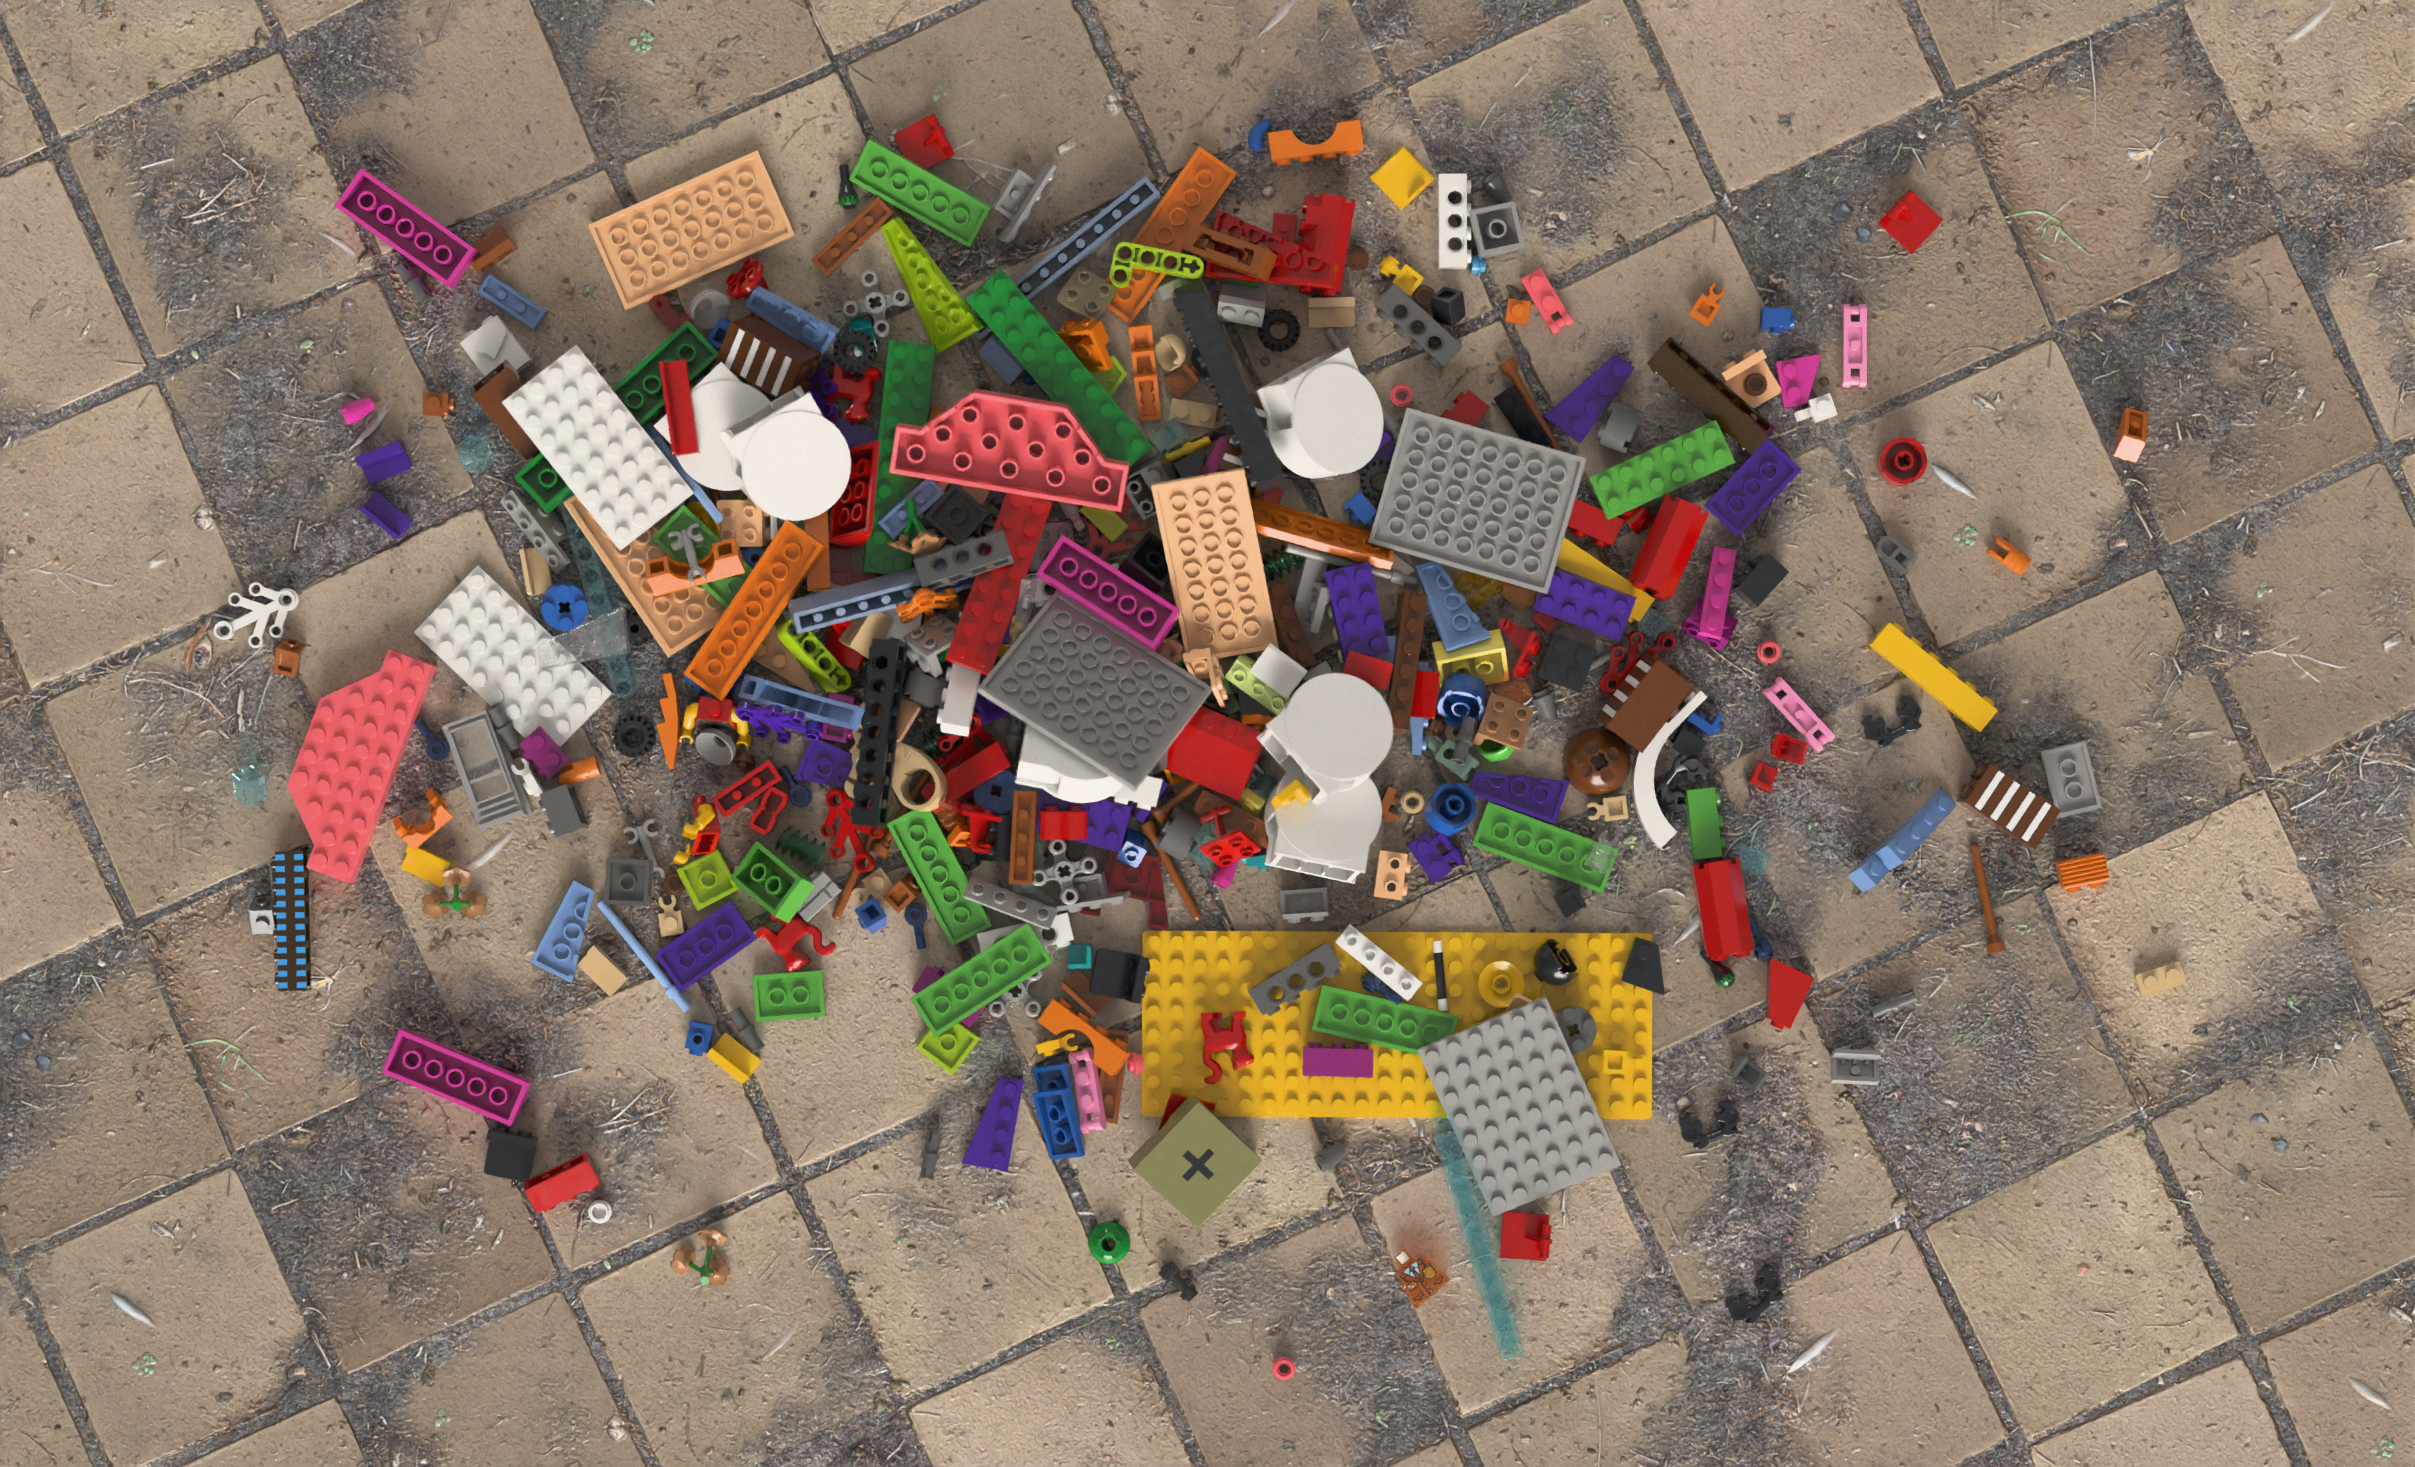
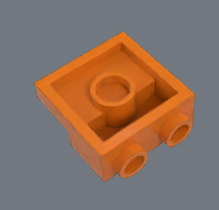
[1057,317,1114,372]

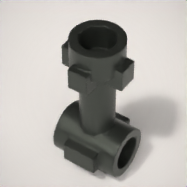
[1158,1261,1198,1302]

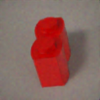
[750,786,790,835]
[1039,805,1087,840]

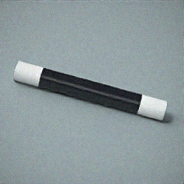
[1432,941,1448,1011]

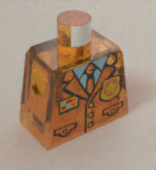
[1395,1249,1450,1308]

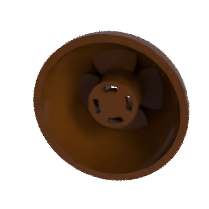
[1562,727,1631,796]

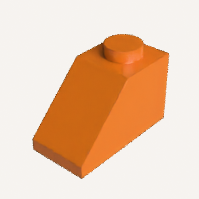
[2114,407,2148,463]

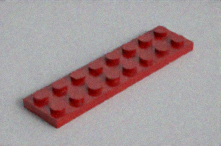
[945,493,1053,676]

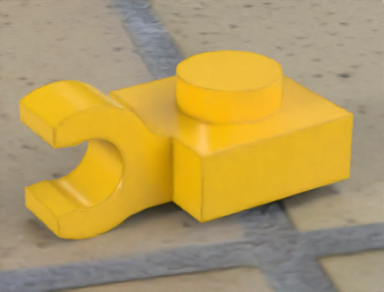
[1036,1033,1078,1056]
[1603,1049,1644,1075]

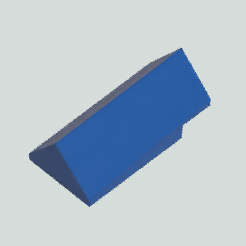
[1032,1059,1085,1160]

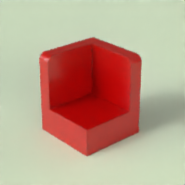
[1747,761,1779,792]

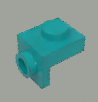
[849,318,878,357]
[1242,854,1271,870]

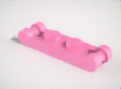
[1841,304,1867,387]
[1762,676,1836,753]
[1068,1047,1107,1134]

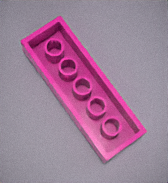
[335,168,480,290]
[1036,535,1181,652]
[382,1028,533,1126]

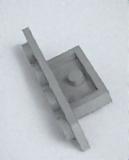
[992,161,1057,244]
[500,489,571,574]
[1293,557,1330,640]
[1046,871,1131,915]
[963,877,1057,930]

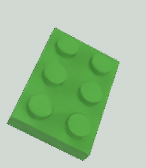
[752,970,826,1022]

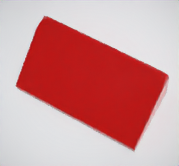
[1411,670,1440,719]

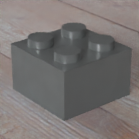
[538,784,589,838]

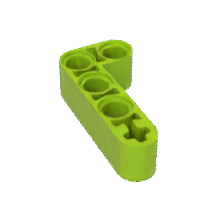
[1110,242,1204,288]
[776,614,851,693]

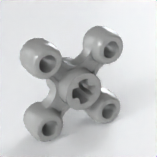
[842,270,910,338]
[1034,840,1097,905]
[988,969,1043,1017]

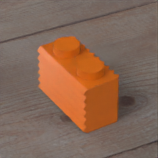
[2055,852,2110,893]

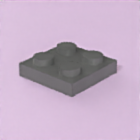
[604,857,653,907]

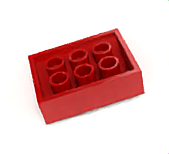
[829,441,880,549]
[1165,705,1264,802]

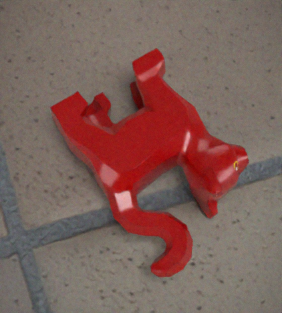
[825,362,883,426]
[755,912,836,972]
[1201,1011,1254,1084]

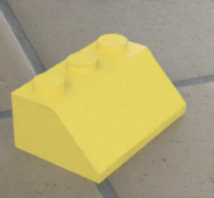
[1432,629,1509,690]

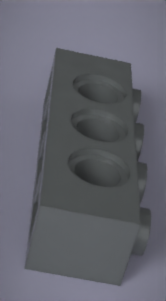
[1375,283,1463,369]
[914,530,1014,590]
[1248,941,1342,1016]

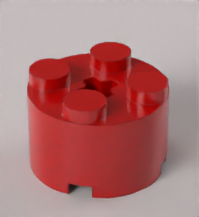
[1876,437,1927,486]

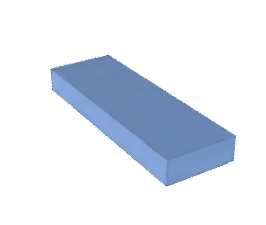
[476,273,548,331]
[878,479,945,540]

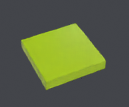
[676,848,739,911]
[916,1022,981,1075]

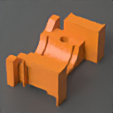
[392,787,453,850]

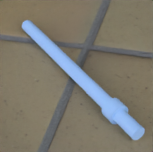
[644,422,724,523]
[597,899,691,1013]

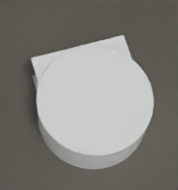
[1256,347,1383,479]
[654,362,772,491]
[719,385,851,521]
[1256,673,1393,809]
[1016,724,1123,803]
[1264,773,1382,884]

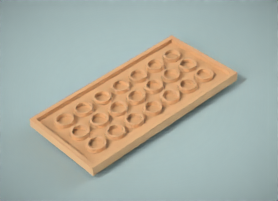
[588,150,796,311]
[1151,467,1279,658]
[563,495,727,657]

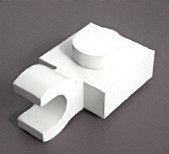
[1794,393,1838,423]
[511,758,546,797]

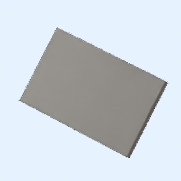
[2039,740,2102,819]

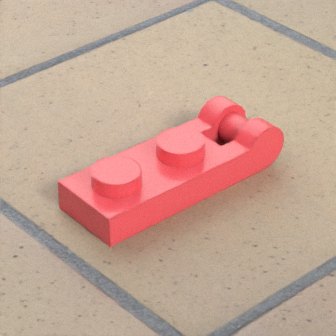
[1520,267,1573,335]

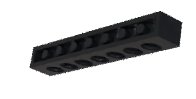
[850,639,908,829]

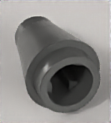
[1480,170,1513,204]
[1531,687,1558,723]
[1313,1141,1349,1173]

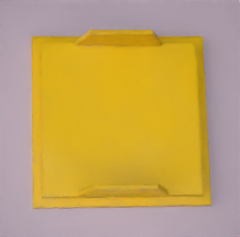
[1370,145,1435,211]

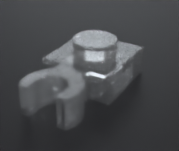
[1584,830,1619,875]

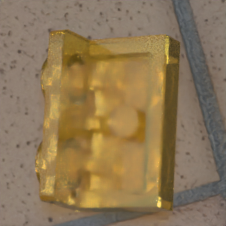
[1453,571,1507,610]

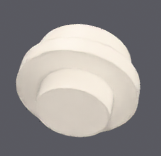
[588,1200,612,1223]

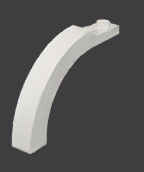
[1631,691,1707,848]

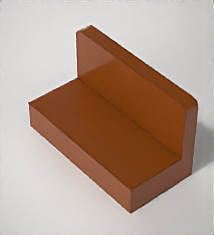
[471,226,518,275]
[1060,969,1110,1017]

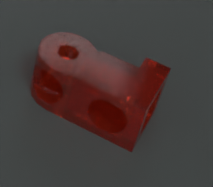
[650,294,693,332]

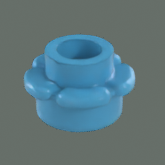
[1469,254,1486,277]

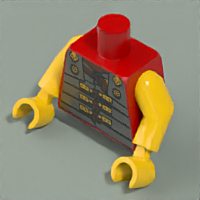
[679,697,752,750]
[673,795,721,866]

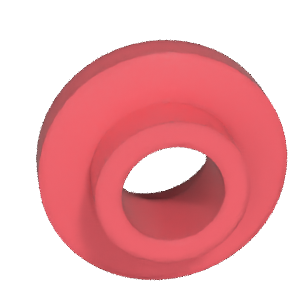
[1390,384,1413,407]
[1757,640,1780,663]
[1127,1052,1144,1075]
[1272,1356,1296,1380]

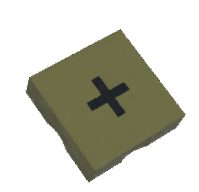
[1128,1093,1262,1227]

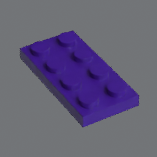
[1704,438,1802,538]
[1323,561,1390,663]
[1533,567,1637,642]
[1037,788,1132,852]
[655,900,758,992]

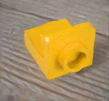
[1271,779,1311,809]

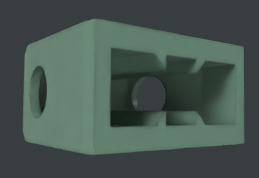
[1427,736,1480,783]

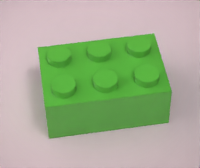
[730,841,816,923]

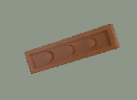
[811,197,894,278]
[1009,790,1039,885]
[1100,1028,1130,1124]

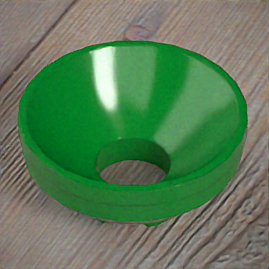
[1088,1221,1130,1264]

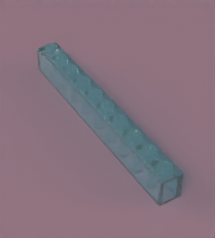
[1432,1129,1524,1361]

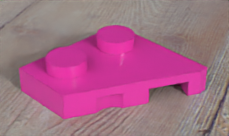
[1775,354,1821,408]

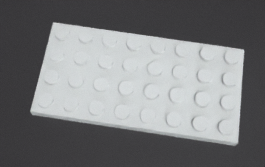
[502,345,694,551]
[414,565,613,748]

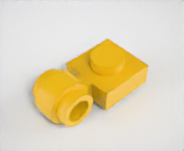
[1378,255,1424,297]

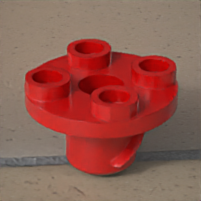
[726,257,769,300]

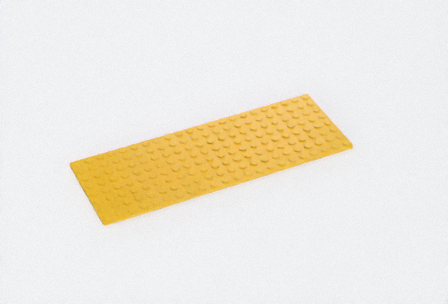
[1141,930,1653,1119]

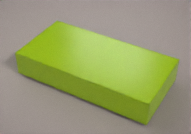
[1080,506,1129,543]

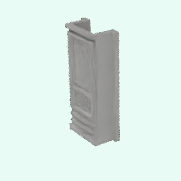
[442,710,533,832]

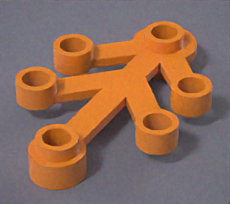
[896,588,959,624]

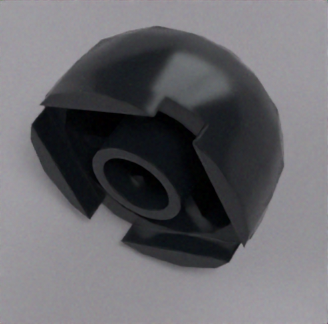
[1533,938,1578,986]

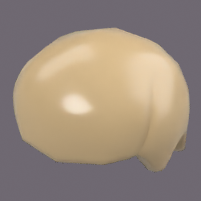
[1154,334,1187,371]

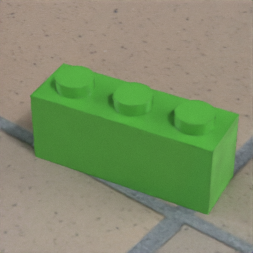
[1684,787,1726,860]

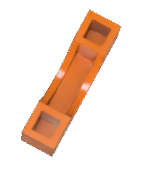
[1268,120,1364,166]
[645,538,745,596]
[1037,997,1132,1076]

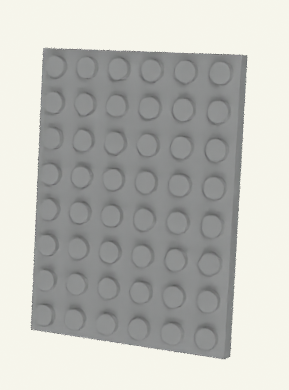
[1368,408,1587,594]
[977,590,1212,792]
[1417,995,1622,1216]

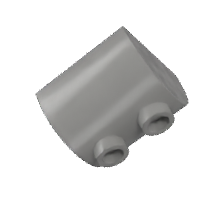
[1469,201,1525,258]

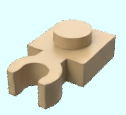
[1586,795,1629,821]
[851,867,894,905]
[658,895,685,937]

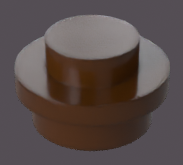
[1346,248,1369,271]
[1412,285,1435,309]
[1743,373,1767,396]
[1427,714,1447,736]
[732,752,756,771]
[663,872,685,895]

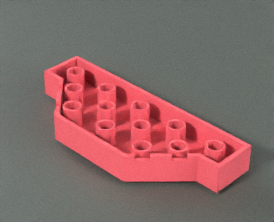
[889,388,1129,512]
[287,649,437,884]

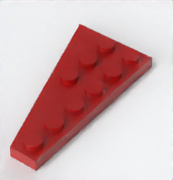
[1205,209,1339,288]

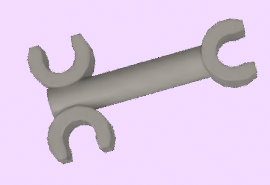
[668,523,707,585]
[623,819,666,882]

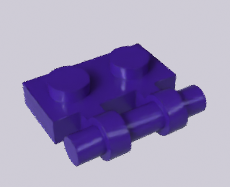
[1407,828,1466,883]

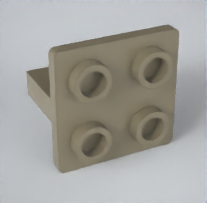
[1056,265,1118,321]

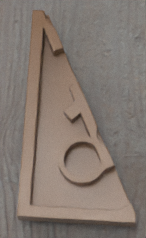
[751,624,817,695]

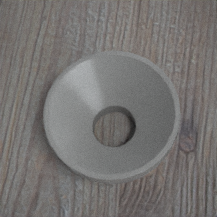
[689,289,731,330]
[695,728,736,766]

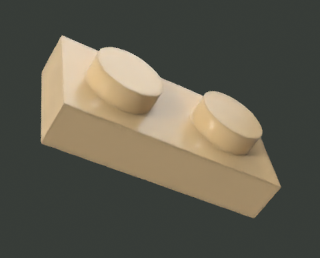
[1168,398,1218,429]
[2134,961,2187,997]

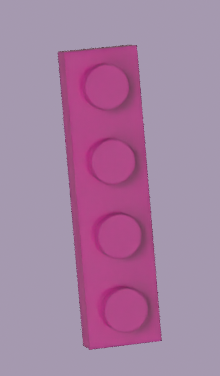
[1697,545,1737,640]

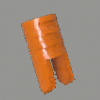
[1985,535,2032,575]
[558,756,602,785]

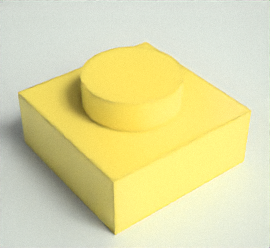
[1239,788,1266,817]

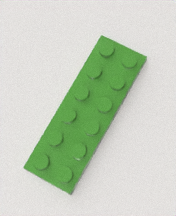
[849,138,992,248]
[1588,420,1735,521]
[652,504,753,608]
[1472,801,1619,893]
[887,803,993,946]
[910,923,1053,1037]
[1312,984,1458,1055]

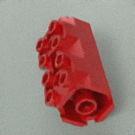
[1294,193,1356,298]
[1627,494,1709,601]
[1691,857,1754,961]

